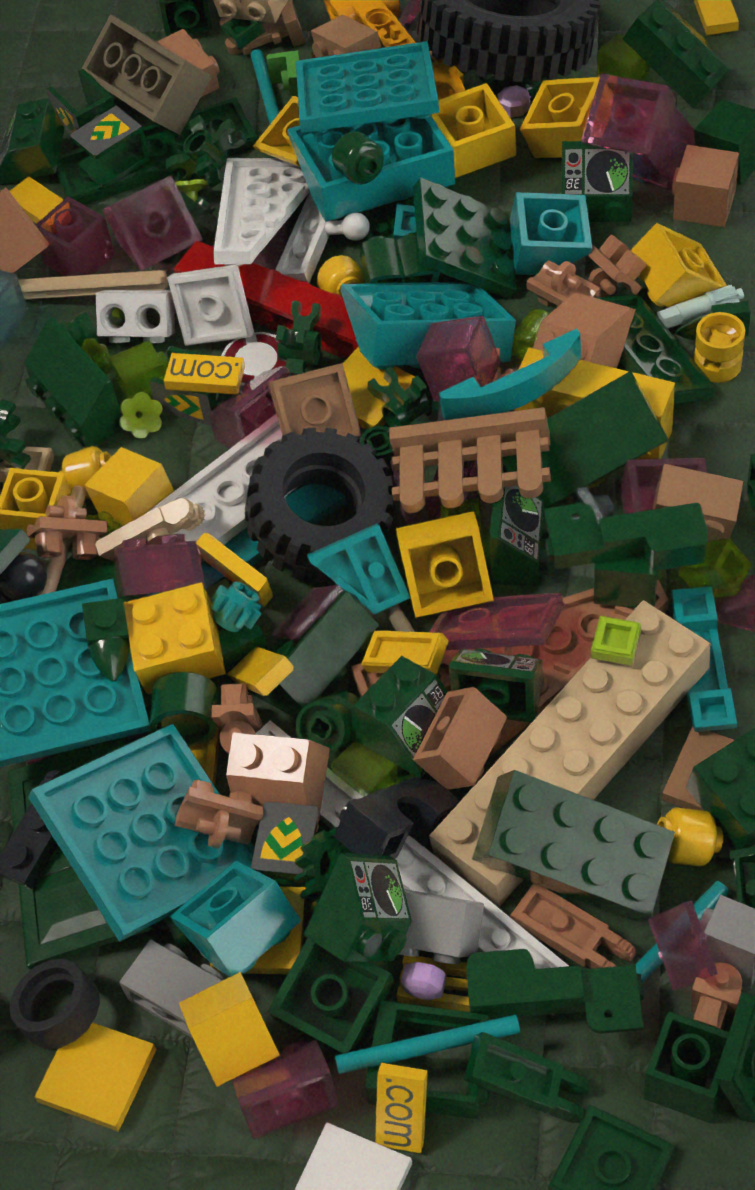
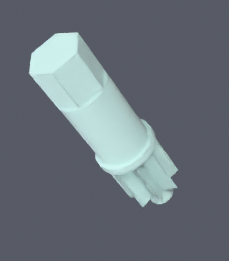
[657,285,744,329]

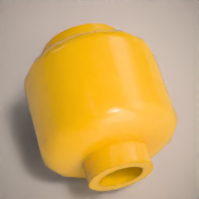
[317,255,365,296]
[59,446,111,500]
[657,807,723,867]

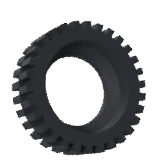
[417,0,600,82]

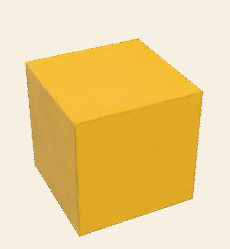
[84,447,174,529]
[0,468,71,550]
[179,972,280,1087]

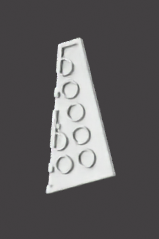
[214,158,310,267]

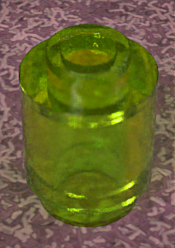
[512,309,550,360]

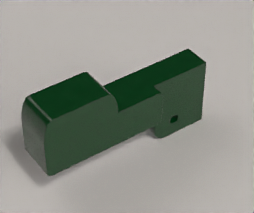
[544,503,708,570]
[466,949,644,1034]

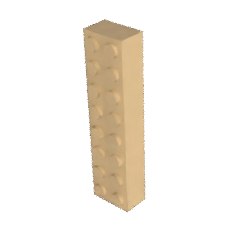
[429,600,710,907]

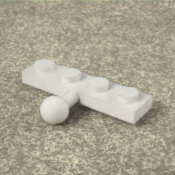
[275,193,369,283]

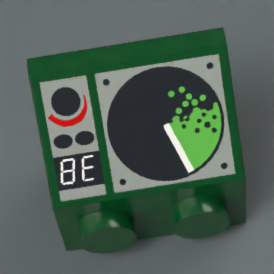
[0,98,65,185]
[562,140,633,222]
[489,486,549,586]
[449,648,543,723]
[351,656,448,778]
[304,853,412,962]

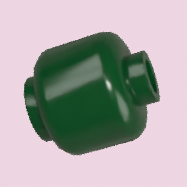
[332,131,384,185]

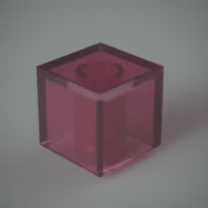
[35,196,115,276]
[416,316,501,402]

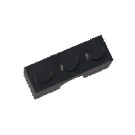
[334,773,461,859]

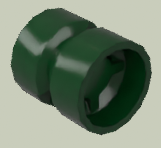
[296,692,359,754]

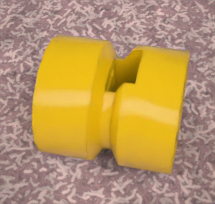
[694,312,745,383]

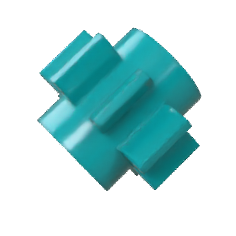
[211,582,261,632]

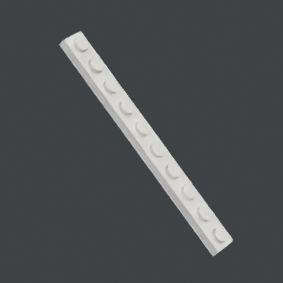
[256,721,569,1016]

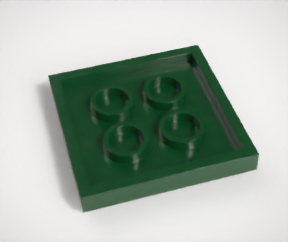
[413,177,517,299]

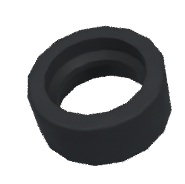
[10,958,100,1049]

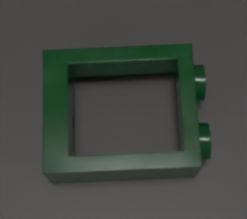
[364,1001,490,1119]

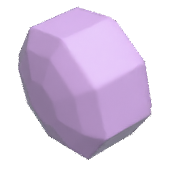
[497,85,530,118]
[401,962,446,1000]

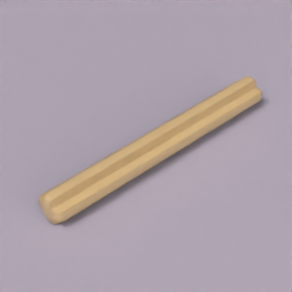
[1,270,168,301]

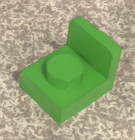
[266,50,300,98]

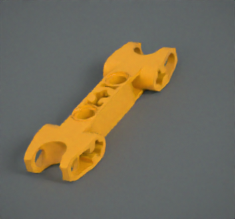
[323,0,465,100]

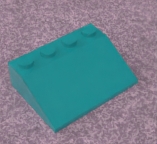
[287,116,455,222]
[341,282,516,370]

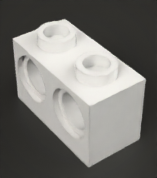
[96,290,175,343]

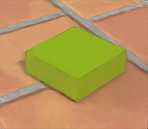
[591,616,641,666]

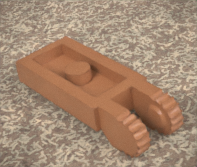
[510,883,637,969]

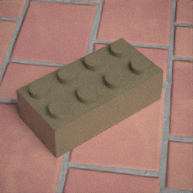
[82,14,212,135]

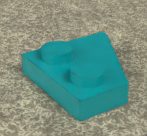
[307,524,411,614]

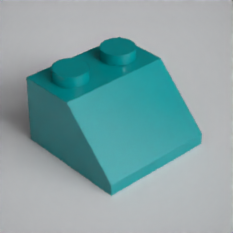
[509,192,592,275]
[169,861,301,977]

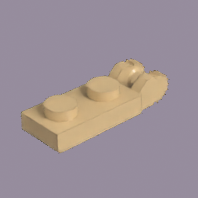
[95,497,206,563]

